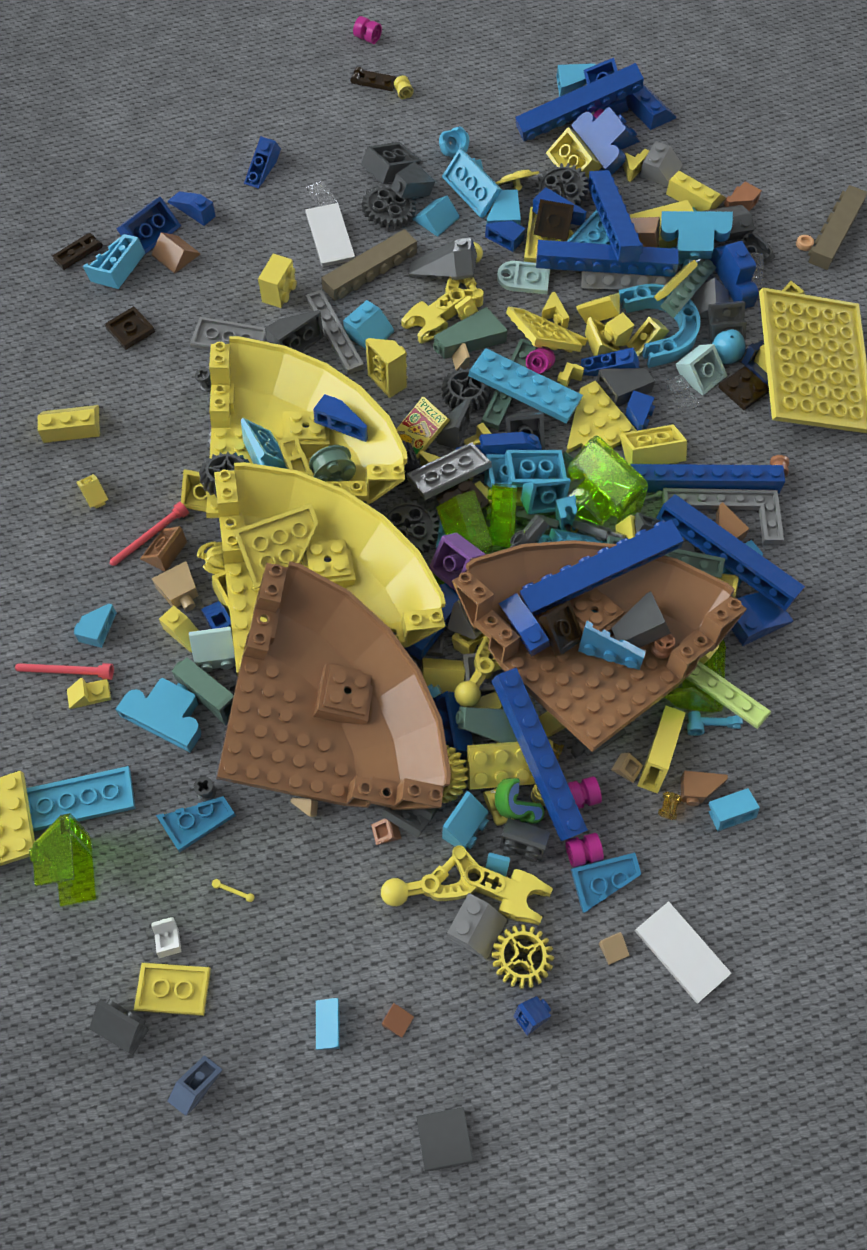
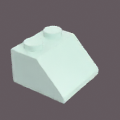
[675,344,728,395]
[189,627,236,672]

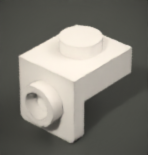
[151,917,182,958]

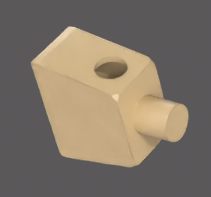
[152,561,199,612]

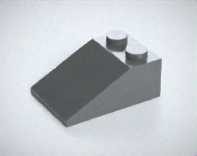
[361,142,422,183]
[265,310,324,353]

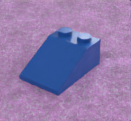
[731,592,793,646]

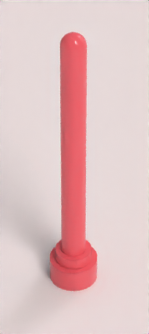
[110,501,189,566]
[15,663,114,680]

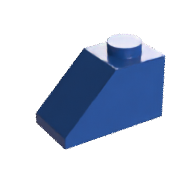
[485,221,525,252]

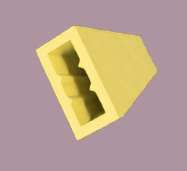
[637,706,686,794]

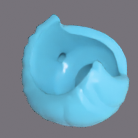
[439,126,470,158]
[712,329,746,365]

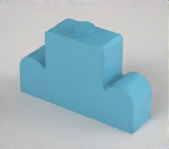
[660,211,733,260]
[116,678,201,753]

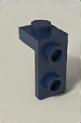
[741,341,768,385]

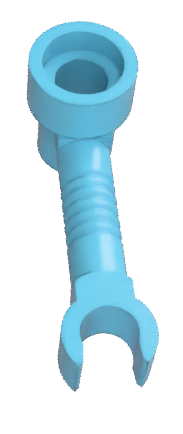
[687,711,743,736]

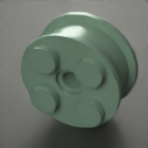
[309,445,356,482]

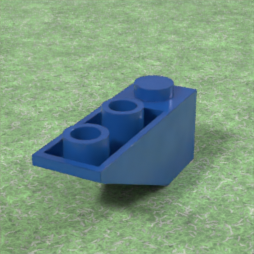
[244,136,281,189]
[581,347,639,376]

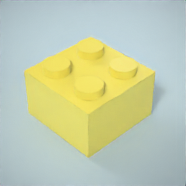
[258,254,297,308]

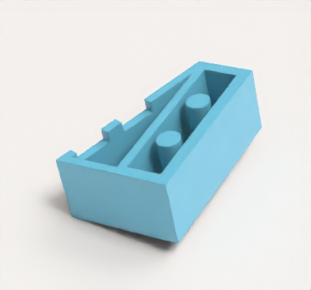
[83,234,145,289]

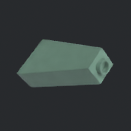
[433,307,507,359]
[172,657,234,725]
[456,707,539,743]

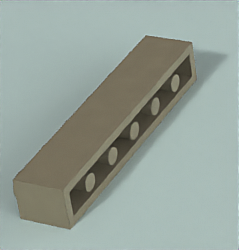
[808,185,867,270]
[321,229,417,301]

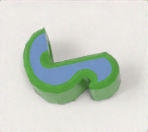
[495,778,545,823]

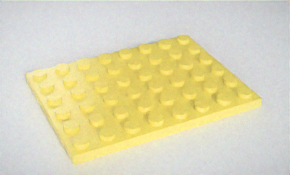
[759,288,867,433]

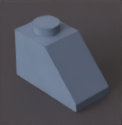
[167,1055,223,1116]

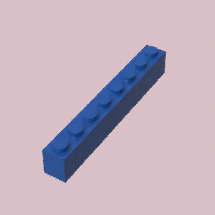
[515,63,644,141]
[588,170,643,262]
[536,240,679,277]
[627,464,785,494]
[656,494,805,611]
[520,519,684,617]
[492,667,588,841]

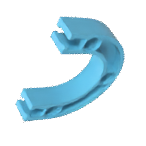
[619,284,700,368]

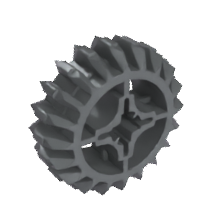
[441,367,491,413]
[199,451,250,498]

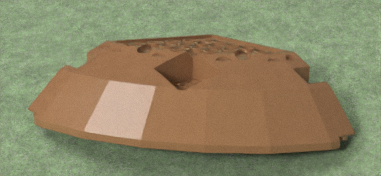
[452,540,747,752]
[216,561,451,810]

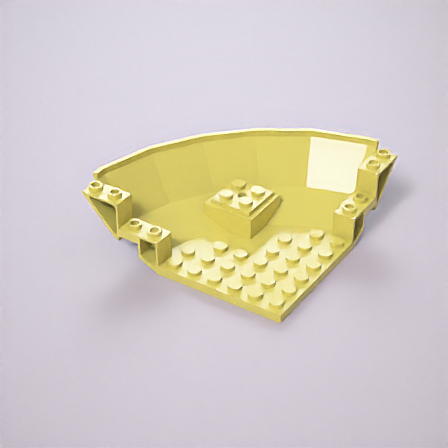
[206,336,407,518]
[214,462,446,676]

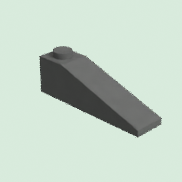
[408,237,477,280]

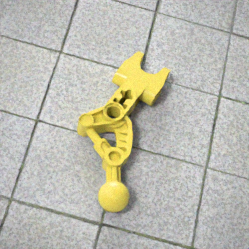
[401,242,484,343]
[454,636,502,707]
[381,845,553,925]

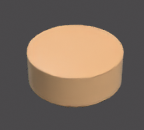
[796,235,814,251]

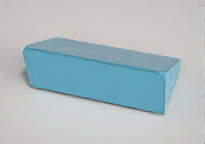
[316,998,340,1050]

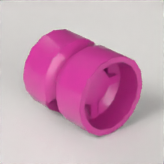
[353,16,382,44]
[526,347,555,374]
[567,776,602,809]
[565,832,604,868]

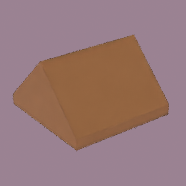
[630,217,660,248]
[152,232,200,273]
[140,526,187,572]

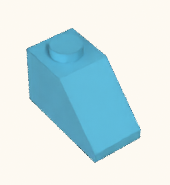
[74,604,117,648]

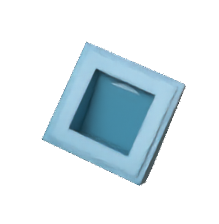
[485,853,510,877]

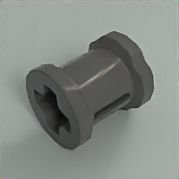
[195,368,211,392]
[194,777,216,801]

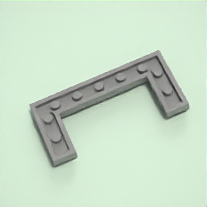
[662,488,784,544]

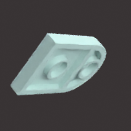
[497,261,550,294]

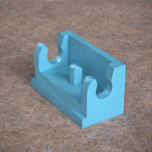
[555,495,577,531]
[708,788,760,831]

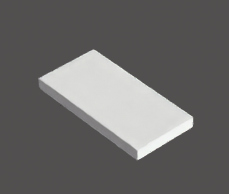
[305,203,355,267]
[635,901,731,1004]

